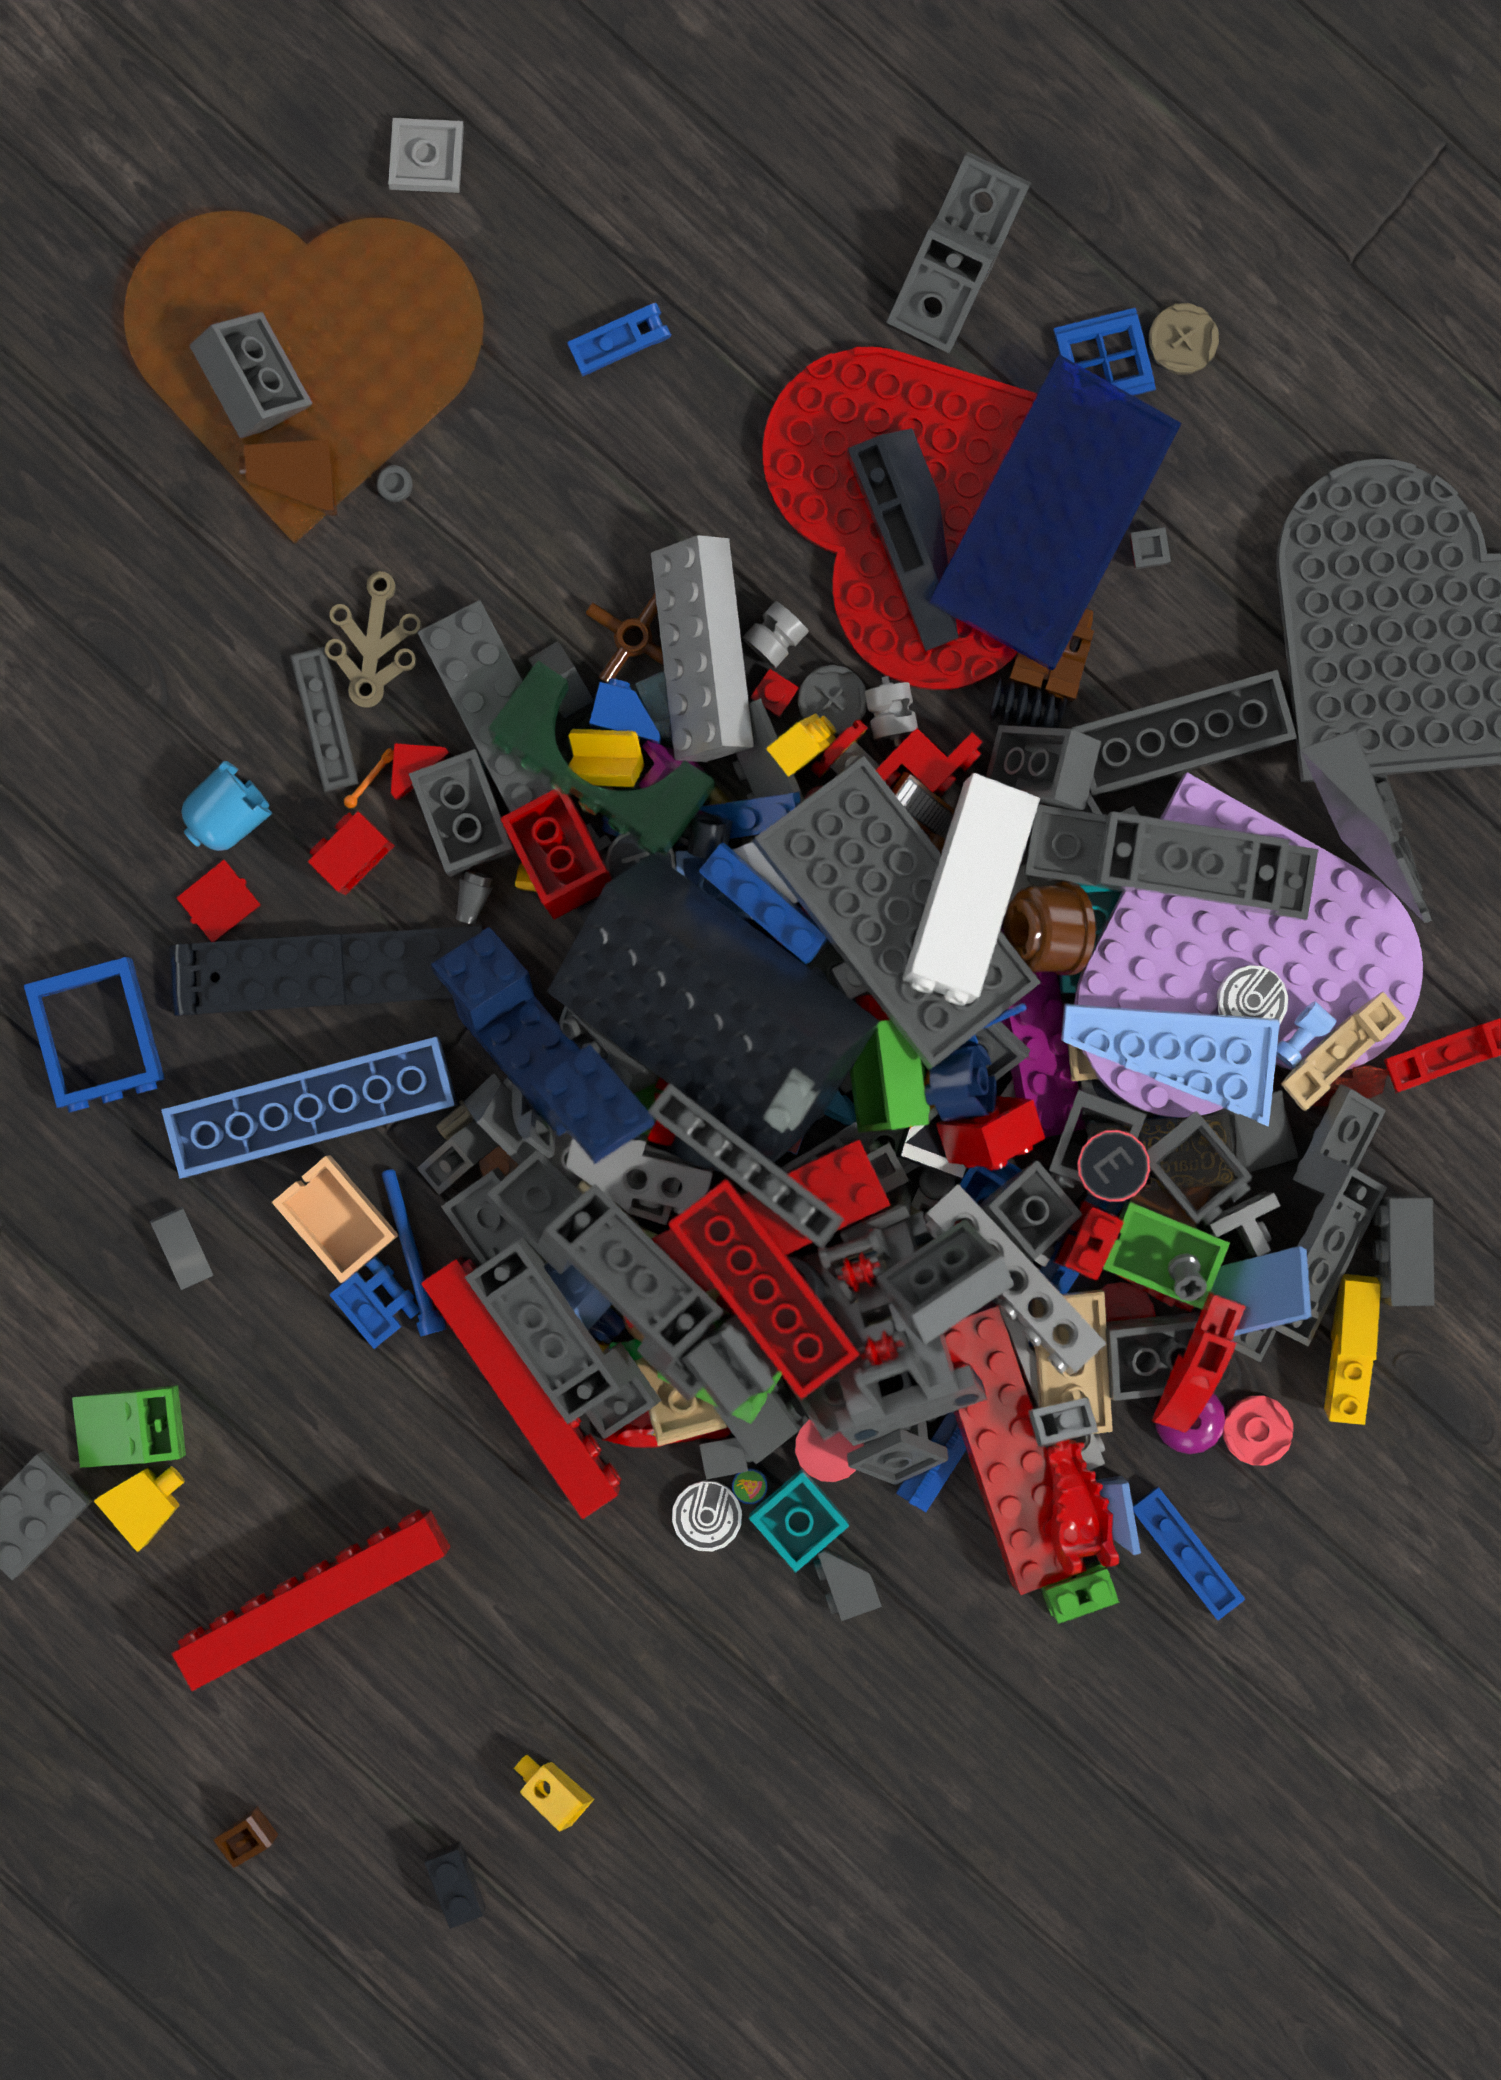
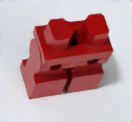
[1053,1199,1124,1280]

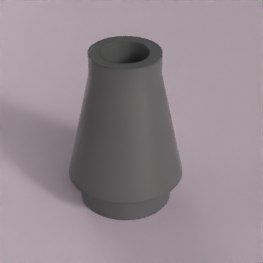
[455,870,494,925]

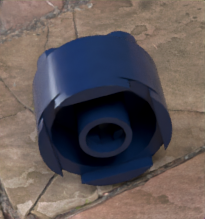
[925,1045,997,1122]

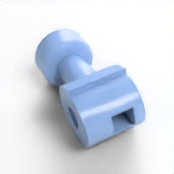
[1276,1001,1337,1069]

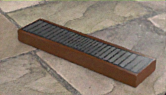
[891,772,955,839]

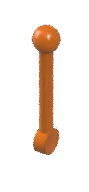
[344,748,394,808]

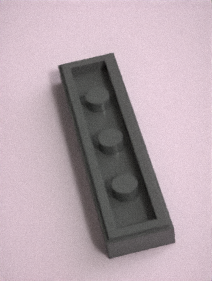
[290,647,359,792]

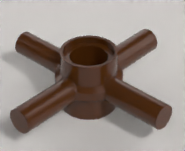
[586,593,664,684]

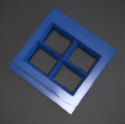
[1053,308,1156,408]

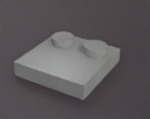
[388,118,464,193]

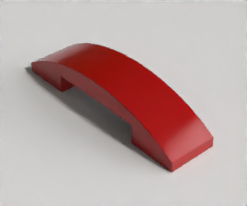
[1384,1017,1501,1093]

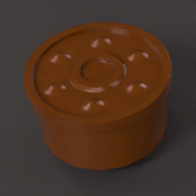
[1004,882,1096,976]

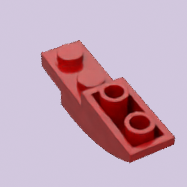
[1152,1292,1246,1433]

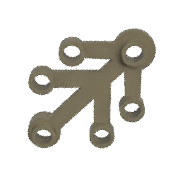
[325,571,422,708]

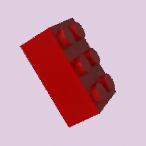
[500,785,613,920]

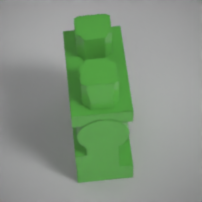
[1041,1560,1119,1624]

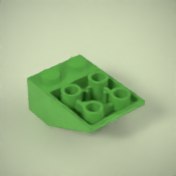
[72,1385,186,1468]

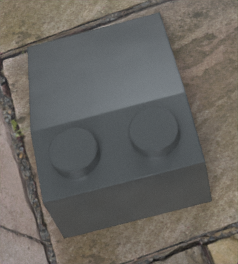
[409,749,515,877]

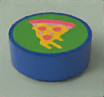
[732,1468,767,1504]

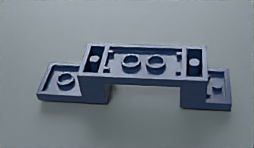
[431,927,654,1164]

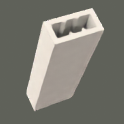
[903,773,1040,1005]

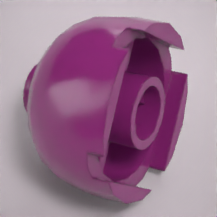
[1154,1393,1226,1455]

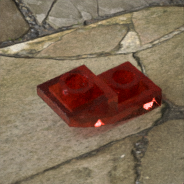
[1312,1065,1388,1106]

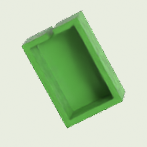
[850,1020,930,1133]
[1103,1201,1230,1309]

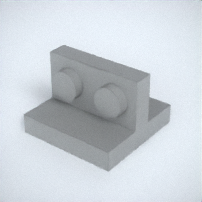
[1202,1191,1280,1257]

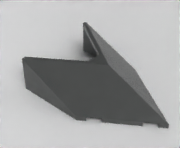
[1300,729,1432,923]

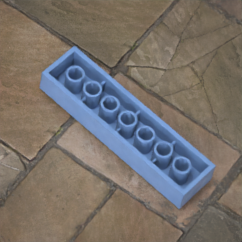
[162,1037,458,1179]

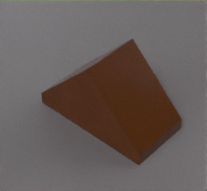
[213,1806,278,1868]

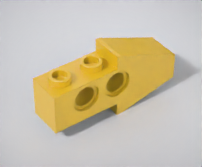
[1324,1274,1381,1425]

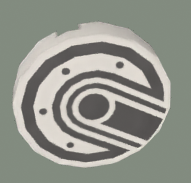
[1217,965,1288,1024]
[672,1480,742,1552]

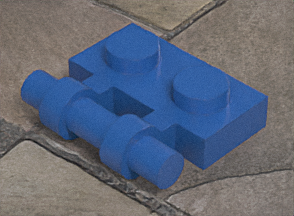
[329,1256,420,1349]

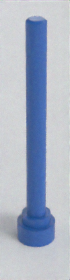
[381,1169,447,1337]

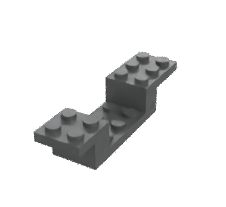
[1024,804,1318,920]
[1232,1084,1387,1362]
[485,1150,723,1402]
[441,1167,661,1439]

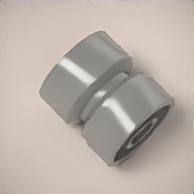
[742,601,809,669]

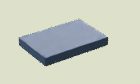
[1210,1246,1311,1336]

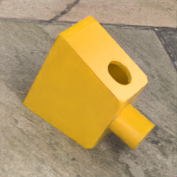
[94,1466,185,1552]
[513,1755,595,1832]

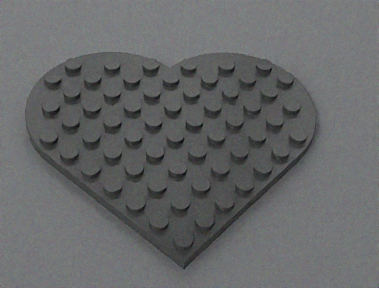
[1276,459,1501,783]

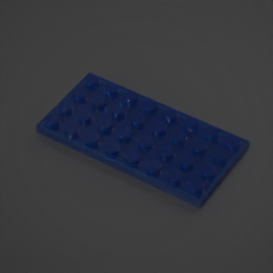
[928,354,1182,671]

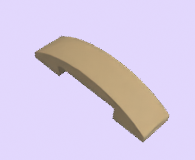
[1281,992,1406,1111]

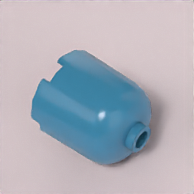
[181,761,272,851]

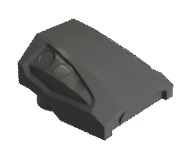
[1213,1090,1298,1177]

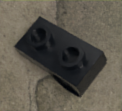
[659,801,733,859]

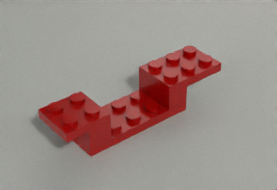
[773,728,982,949]

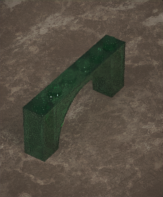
[488,660,714,857]

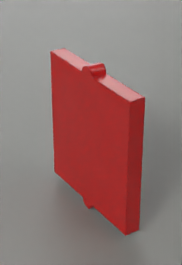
[177,860,261,942]

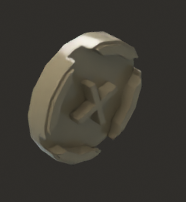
[1148,303,1219,375]

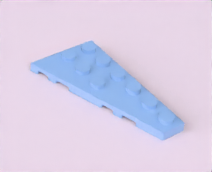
[1061,1004,1280,1127]

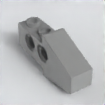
[566,1134,713,1214]

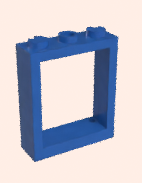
[24,957,165,1113]

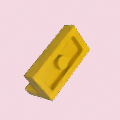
[565,729,644,787]

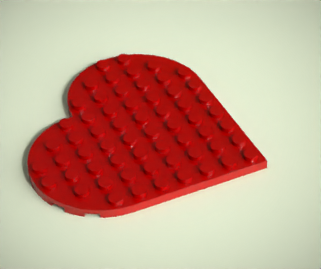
[763,347,1101,690]

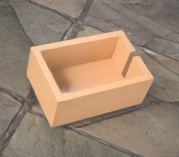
[272,1155,399,1283]

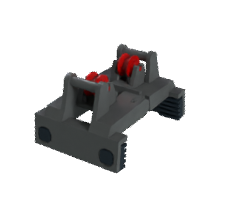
[794,1211,987,1446]

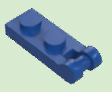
[567,303,671,377]

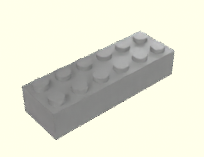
[651,535,754,762]

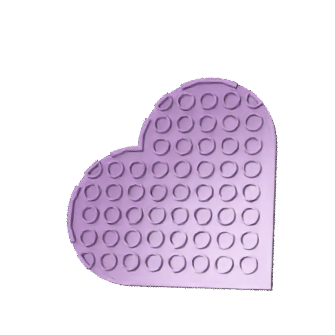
[1075,773,1423,1117]

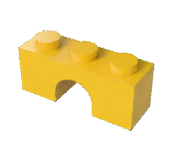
[766,713,837,777]

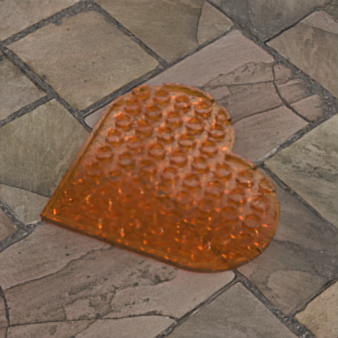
[124,211,484,544]

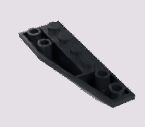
[847,428,959,652]

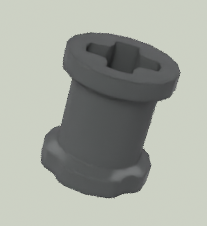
[1168,1254,1207,1301]

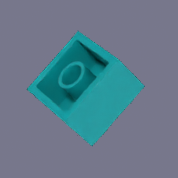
[749,1468,849,1572]

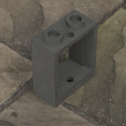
[1048,1090,1146,1196]
[1146,1111,1252,1225]

